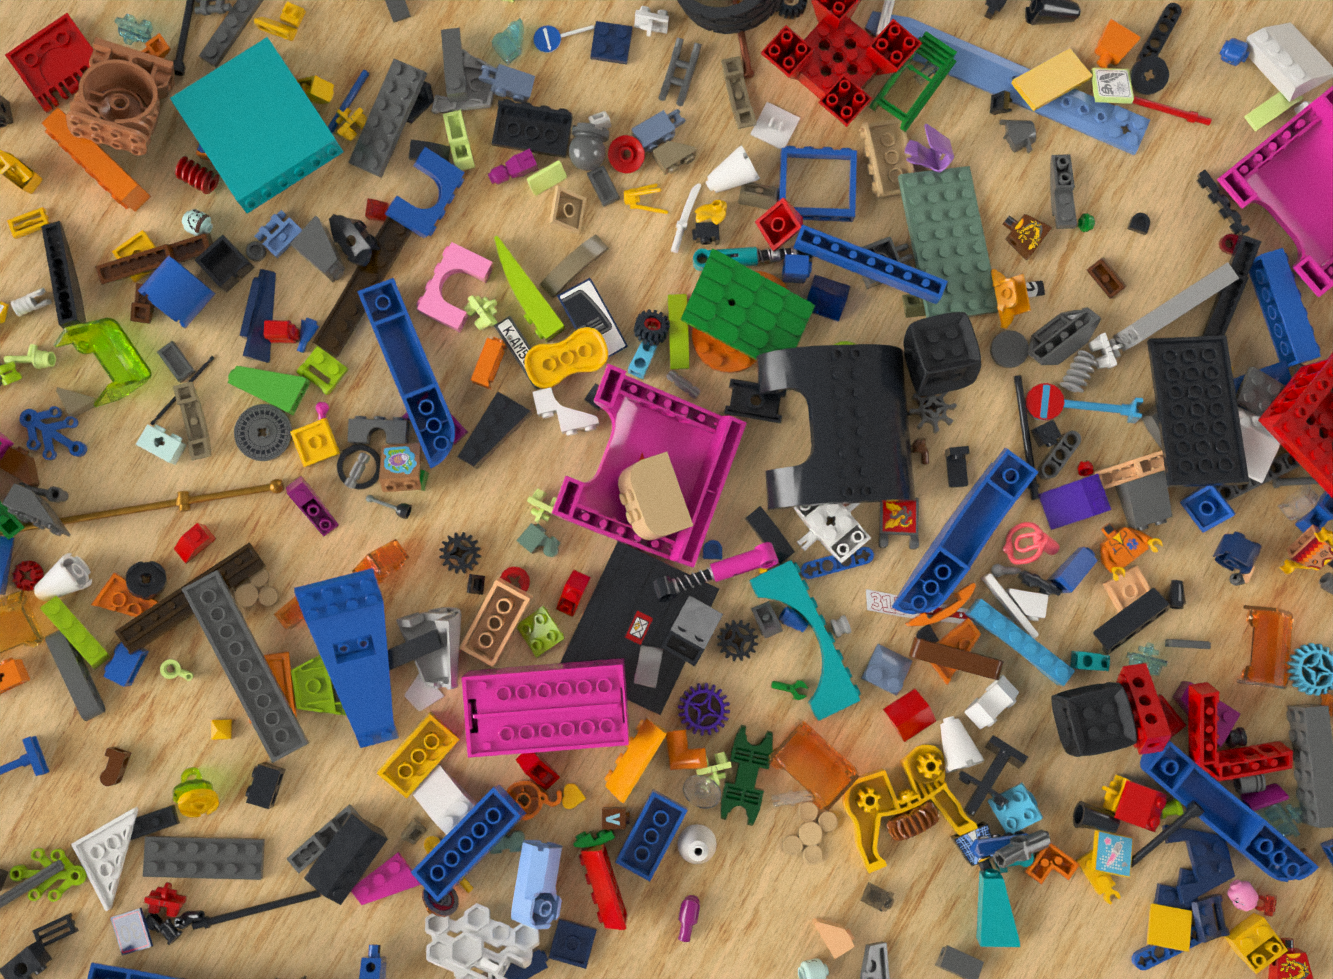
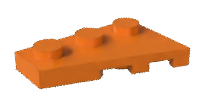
[91,573,158,617]
[929,618,981,685]

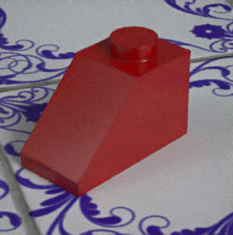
[174,523,216,564]
[515,752,560,791]

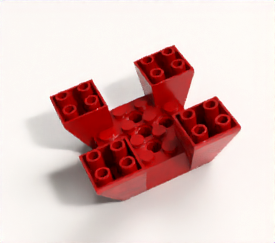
[761,0,922,127]

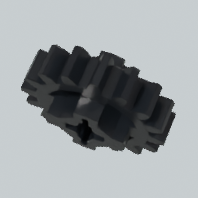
[439,532,482,574]
[717,620,758,661]

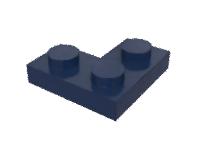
[1154,868,1198,912]

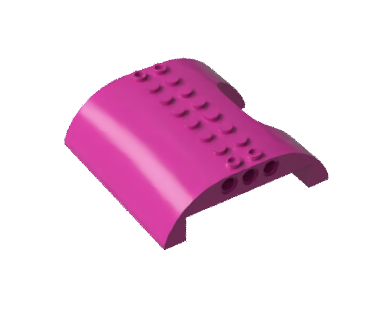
[1217,86,1333,297]
[551,364,747,568]

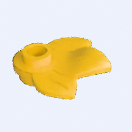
[694,200,727,225]

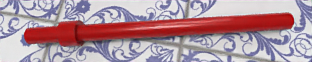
[1132,96,1212,126]

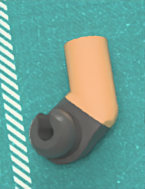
[1229,566,1256,586]

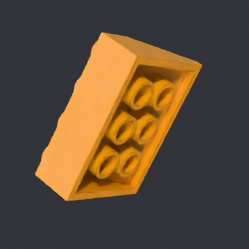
[604,718,667,803]

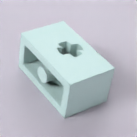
[136,424,187,465]

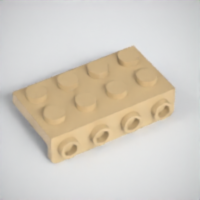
[859,118,915,199]

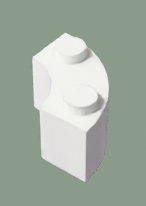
[964,675,1019,730]

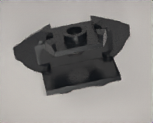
[329,214,380,266]

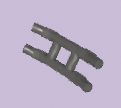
[658,37,702,106]

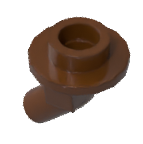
[911,437,929,465]

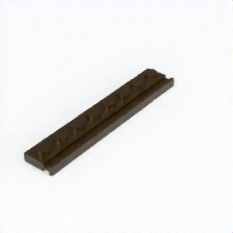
[313,216,412,357]
[114,542,266,655]

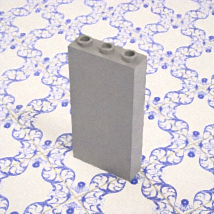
[1113,262,1239,352]

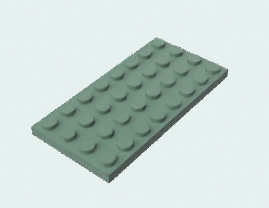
[898,166,998,318]

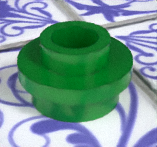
[1078,213,1095,232]

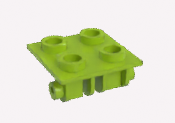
[517,606,565,658]

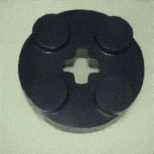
[1130,56,1169,95]
[126,561,167,601]

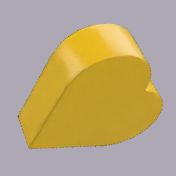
[562,783,586,809]

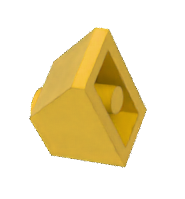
[296,75,334,104]

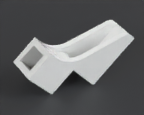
[533,388,600,436]

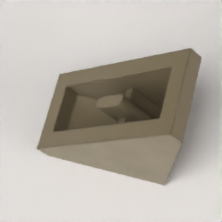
[56,387,101,417]

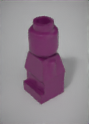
[488,149,539,185]

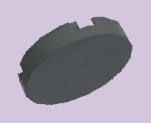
[990,330,1029,369]

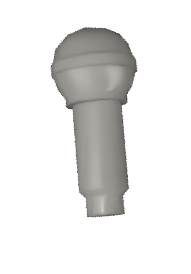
[991,564,1021,577]

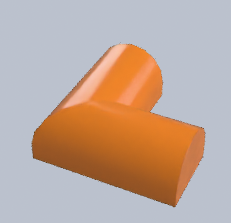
[666,729,707,770]
[1024,843,1080,885]

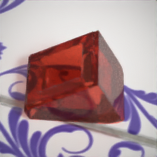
[365,198,389,222]

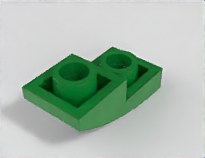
[573,829,615,848]

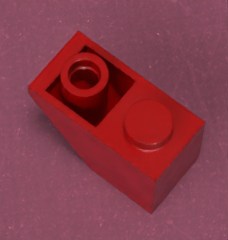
[556,569,591,617]

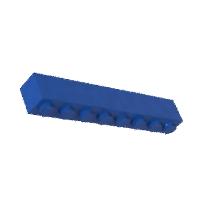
[793,224,948,304]

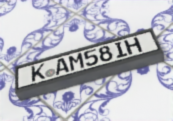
[494,316,539,390]

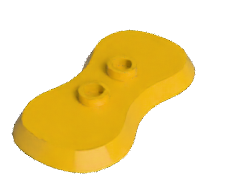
[524,327,608,388]

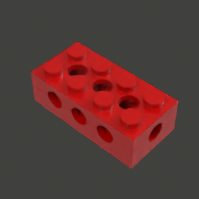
[1116,663,1171,755]

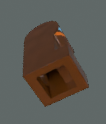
[100,746,132,786]

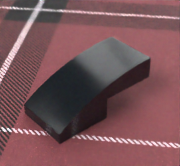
[409,139,450,162]

